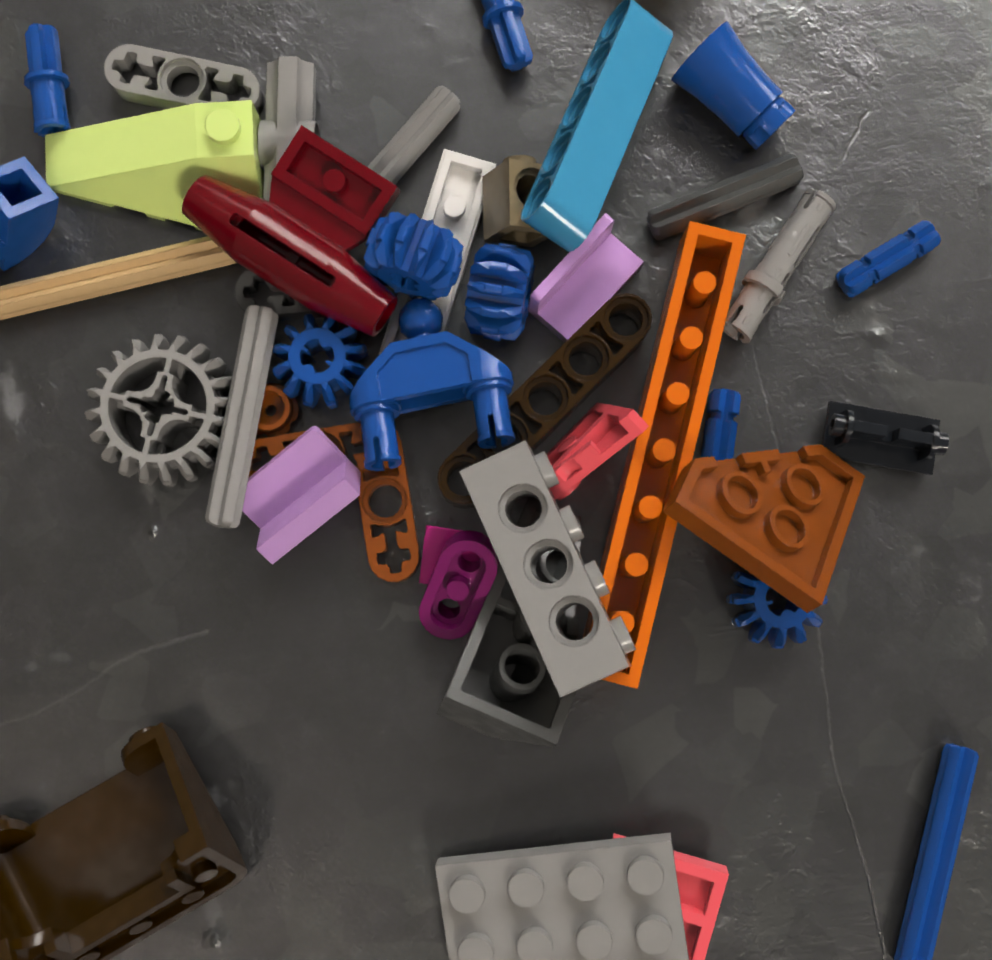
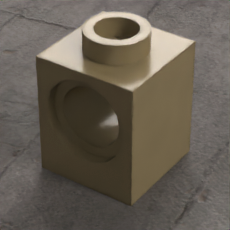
[482,155,548,248]

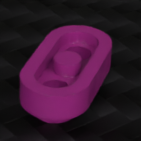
[419,530,499,640]

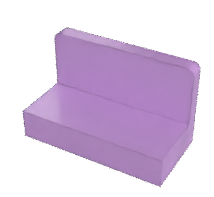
[529,213,644,343]
[242,426,361,565]

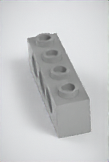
[459,440,636,697]

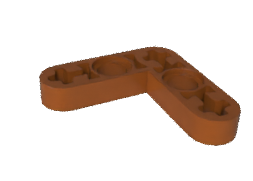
[248,422,420,583]

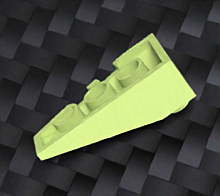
[45,100,264,231]

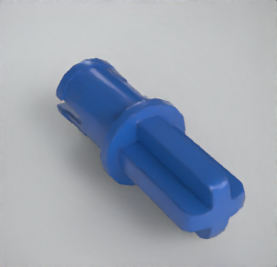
[481,0,533,72]
[24,23,71,137]

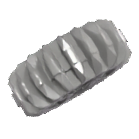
[84,334,232,487]

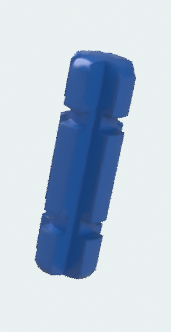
[836,220,941,297]
[701,388,741,460]

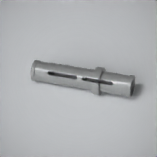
[723,188,836,343]

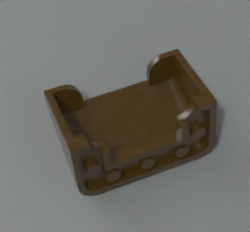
[0,722,248,960]

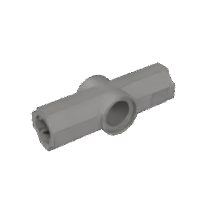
[258,56,320,201]

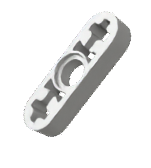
[104,44,265,115]

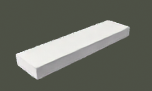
[379,149,496,355]

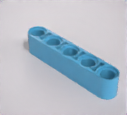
[521,0,673,252]

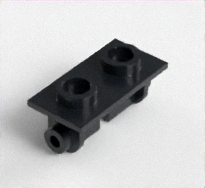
[822,401,949,475]

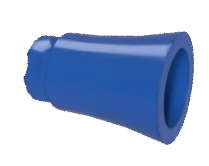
[671,21,796,150]

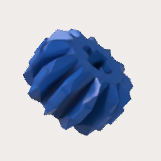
[363,212,464,301]
[464,243,535,341]
[273,314,368,409]
[726,571,828,649]

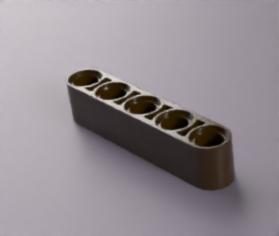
[437,293,652,509]

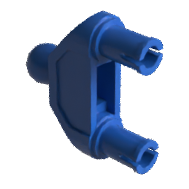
[349,298,515,471]

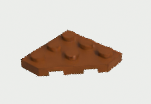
[662,444,865,613]

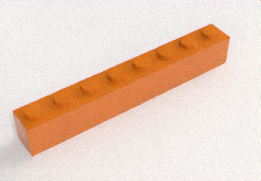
[582,221,746,689]

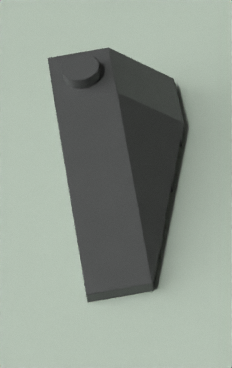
[436,497,581,747]

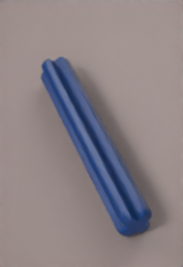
[894,743,979,960]

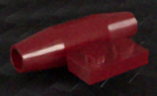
[182,125,401,337]

